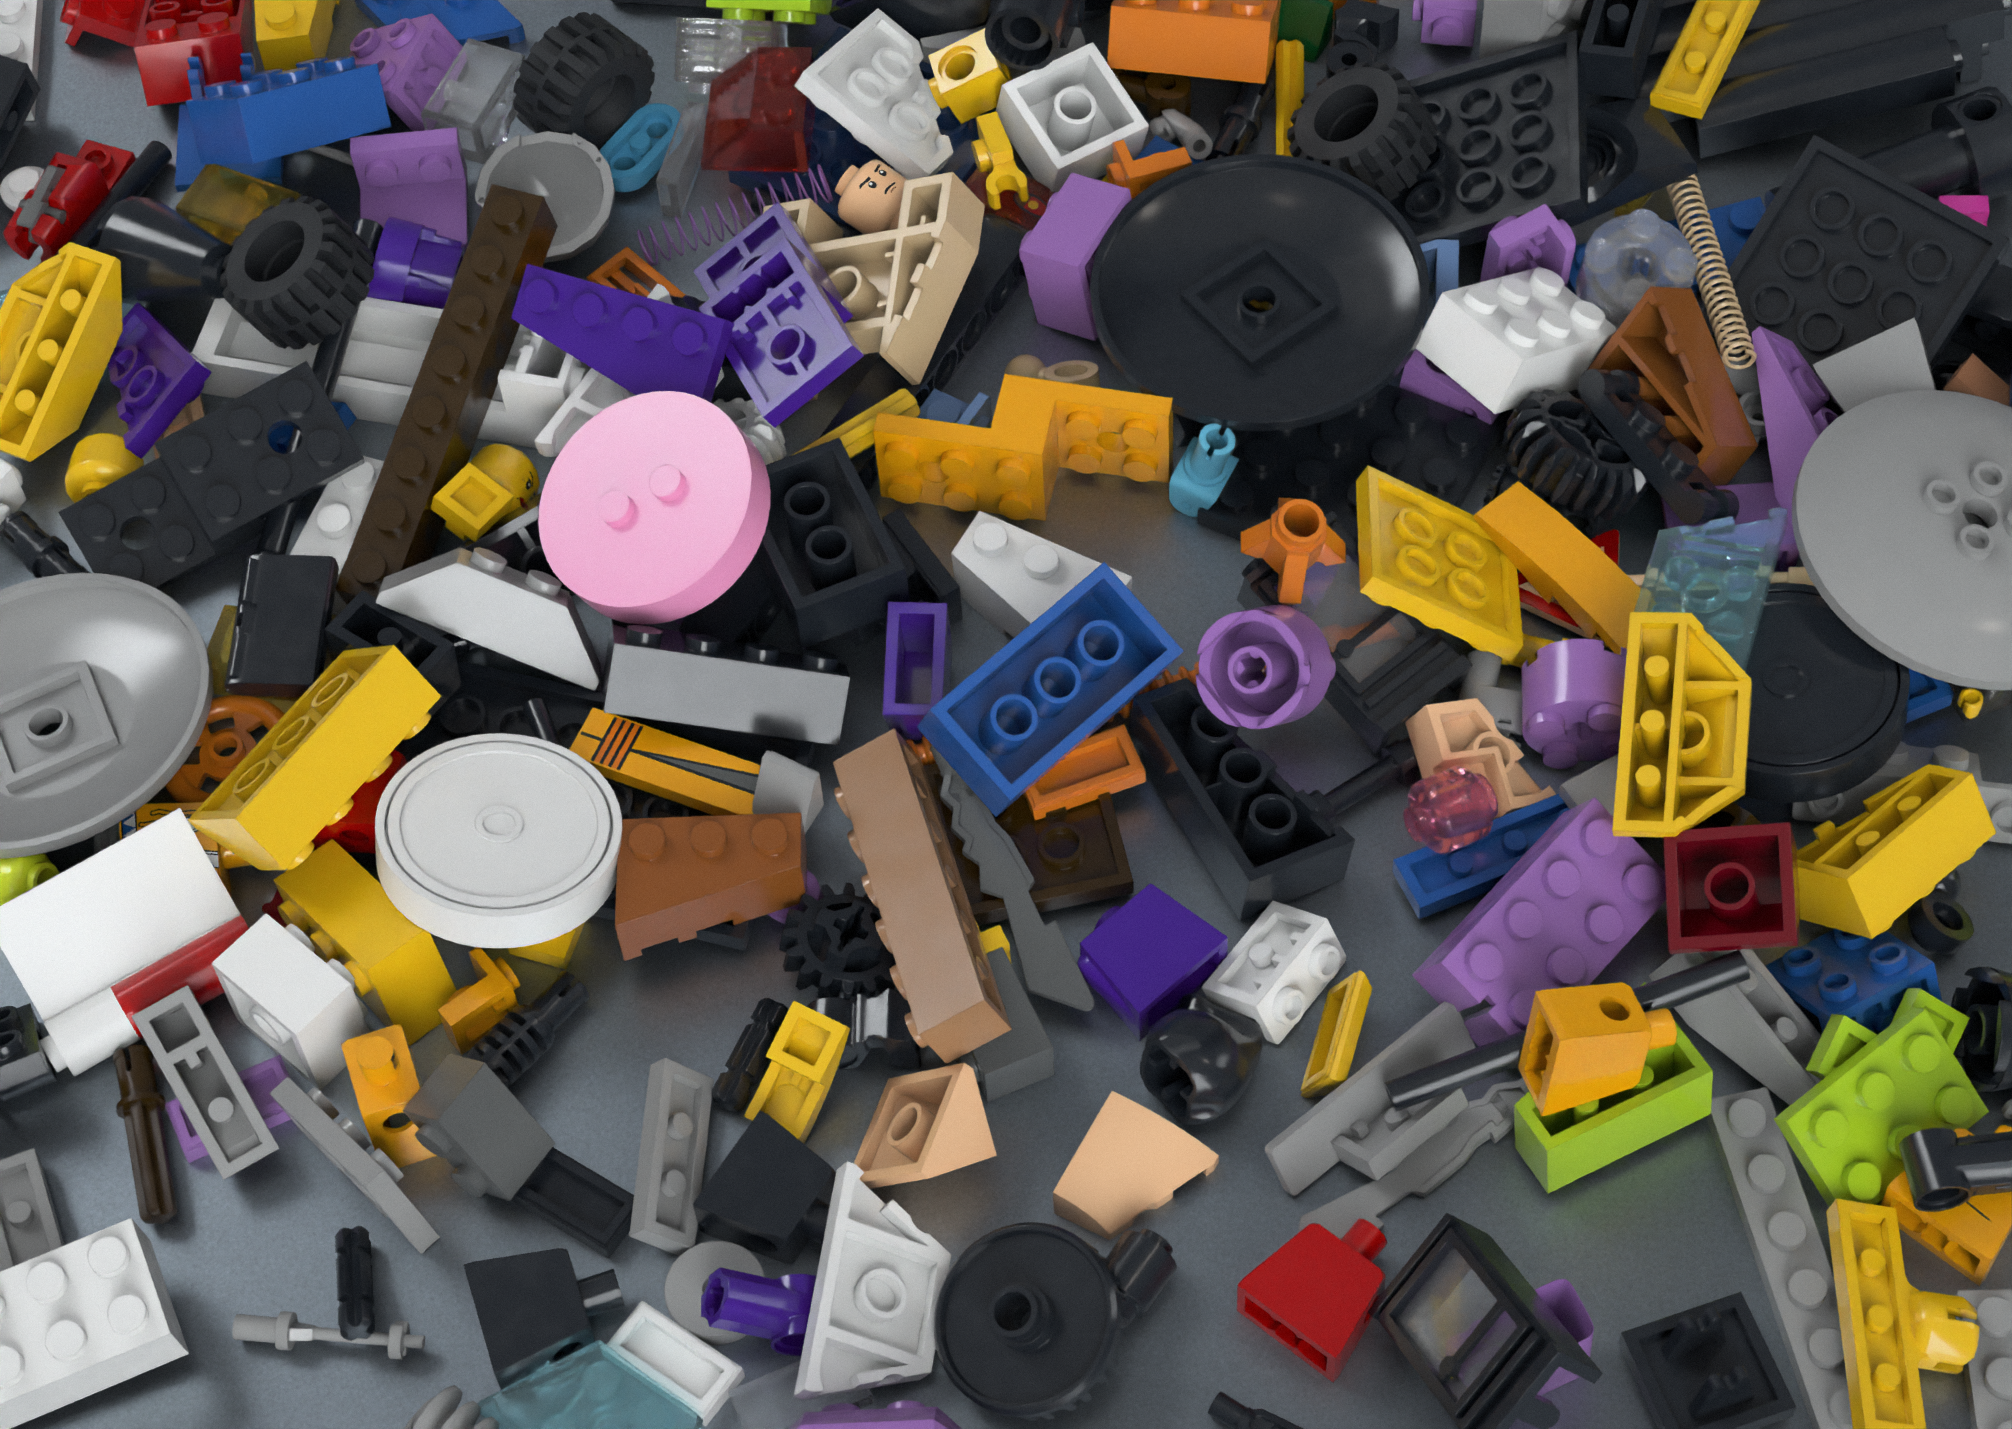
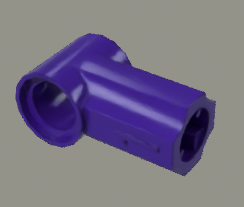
[701,1267,816,1356]

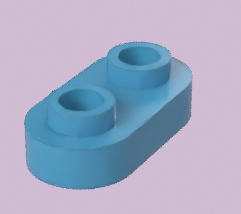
[599,103,685,192]

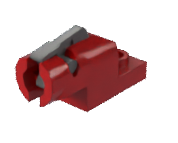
[3,140,136,262]

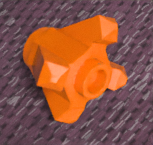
[1241,498,1346,605]

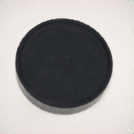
[1694,583,1910,803]

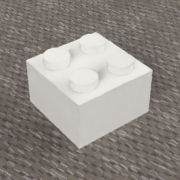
[996,42,1149,200]
[212,913,370,1091]

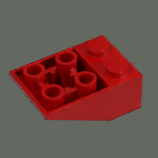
[134,0,254,107]

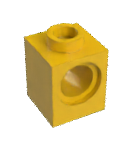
[928,28,1013,124]

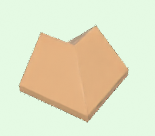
[854,1062,997,1189]

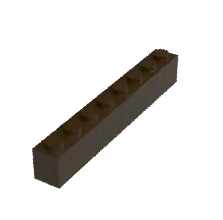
[336,184,558,617]

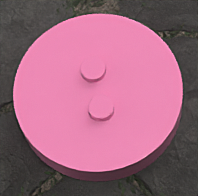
[538,391,771,625]

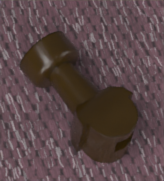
[1104,57,1191,120]

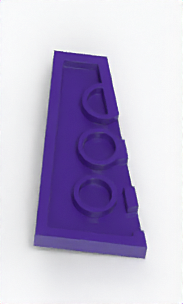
[511,264,735,403]

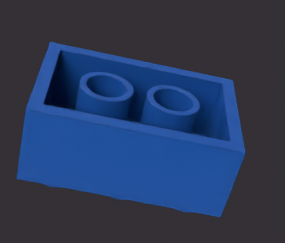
[186,56,391,164]

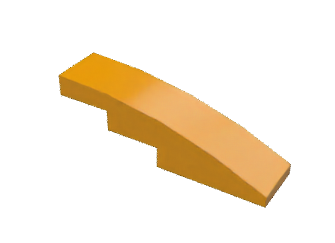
[1473,481,1662,655]

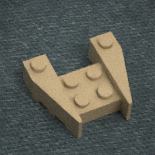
[763,172,985,401]

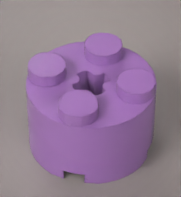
[1196,605,1336,729]
[1521,639,1627,769]

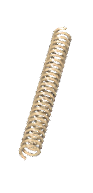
[1666,174,1757,369]

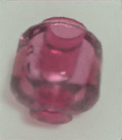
[1403,765,1498,854]

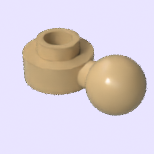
[1004,354,1101,388]

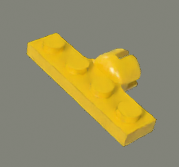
[1826,1199,1979,1429]

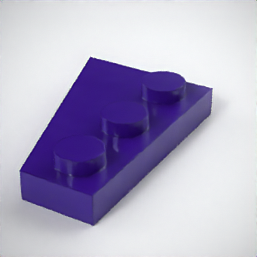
[108,302,212,459]

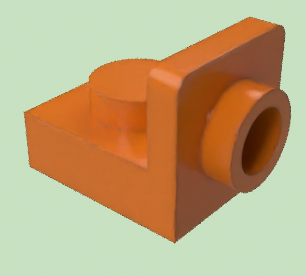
[1106,140,1192,200]

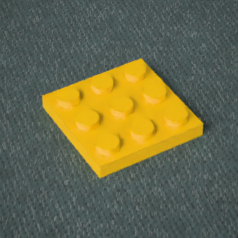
[1356,465,1524,661]

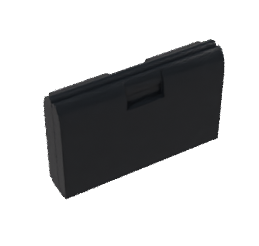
[224,554,339,697]

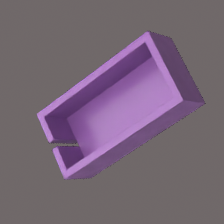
[1412,797,1666,1047]

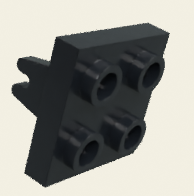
[1619,1292,1796,1429]

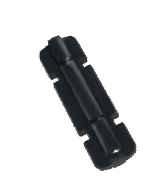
[712,998,789,1112]
[335,1226,375,1341]

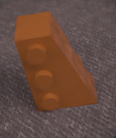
[1587,286,1758,486]
[615,812,807,961]

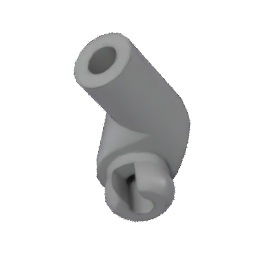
[1149,109,1213,159]

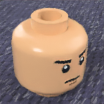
[835,159,908,234]

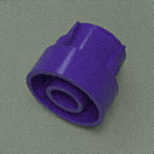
[367,216,465,309]

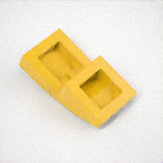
[744,1000,850,1144]

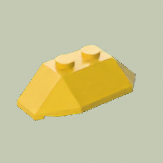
[0,242,123,462]
[1612,612,1752,838]

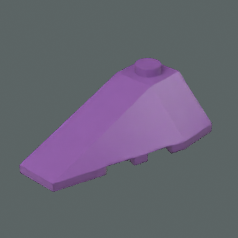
[1751,326,1838,525]

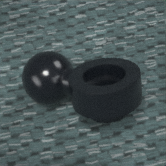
[1908,868,1974,955]

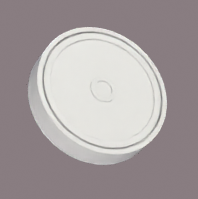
[375,733,622,948]

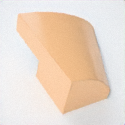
[1405,698,1556,833]
[1053,1091,1219,1240]

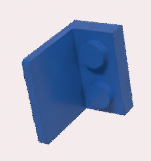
[1765,929,1943,1035]

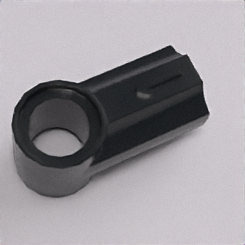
[1899,1128,2012,1212]

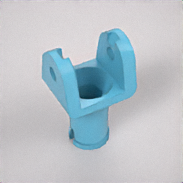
[1169,423,1239,517]

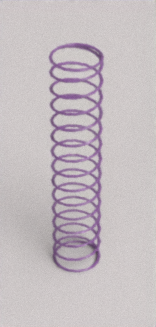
[637,164,833,267]

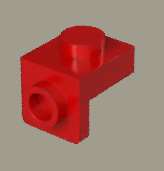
[60,0,145,47]

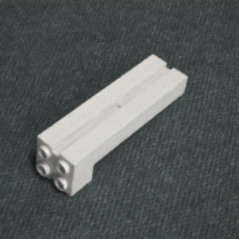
[192,297,591,449]

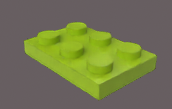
[1774,1007,1989,1207]

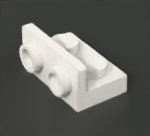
[1202,901,1346,1044]

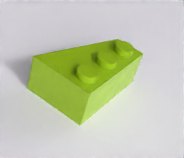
[1514,982,1713,1194]

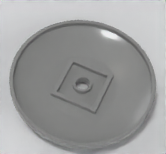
[1792,390,2012,690]
[0,573,213,859]

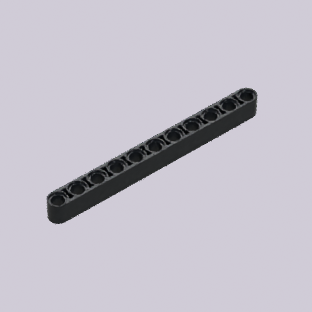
[678,212,1031,644]

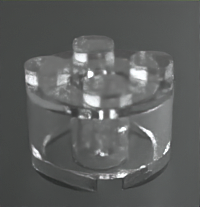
[1576,209,1698,329]

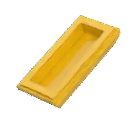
[1300,970,1372,1098]

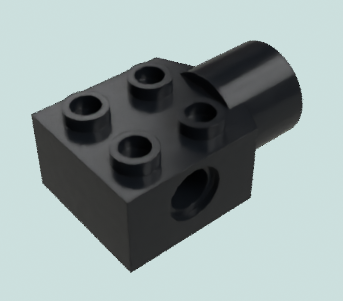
[985,0,1086,71]

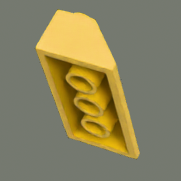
[188,645,441,870]

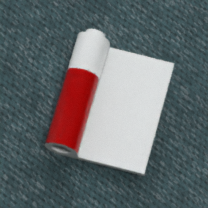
[0,808,249,1077]

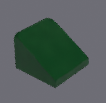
[1277,0,1334,62]

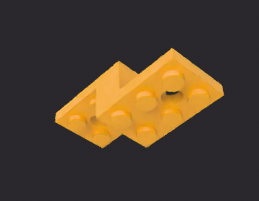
[873,374,1173,521]

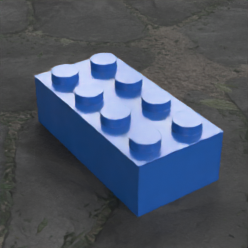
[917,562,1184,817]

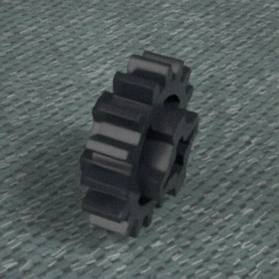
[779,883,896,1000]

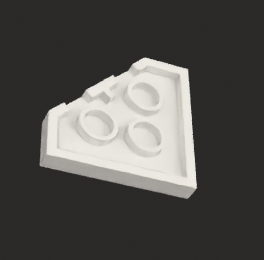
[795,8,953,180]

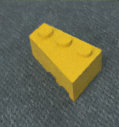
[273,839,457,1046]

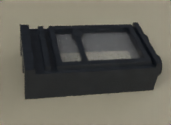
[1237,511,1473,754]
[1368,1213,1603,1429]

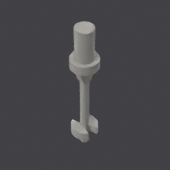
[232,1311,425,1360]

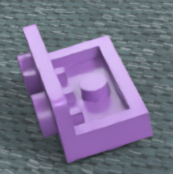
[1480,204,1576,288]

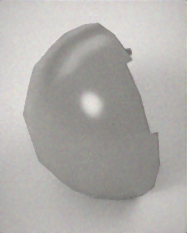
[475,131,615,263]

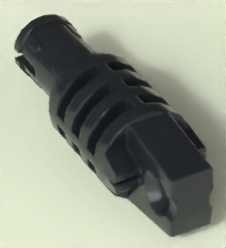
[466,971,590,1088]

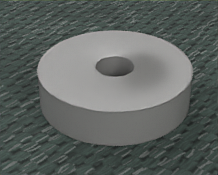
[664,1241,765,1346]

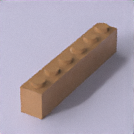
[833,728,1012,1064]

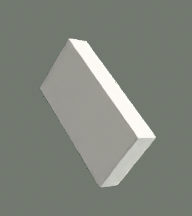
[602,1301,745,1426]

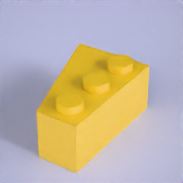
[1797,764,1996,939]

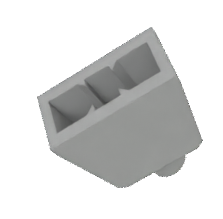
[1813,318,1936,414]

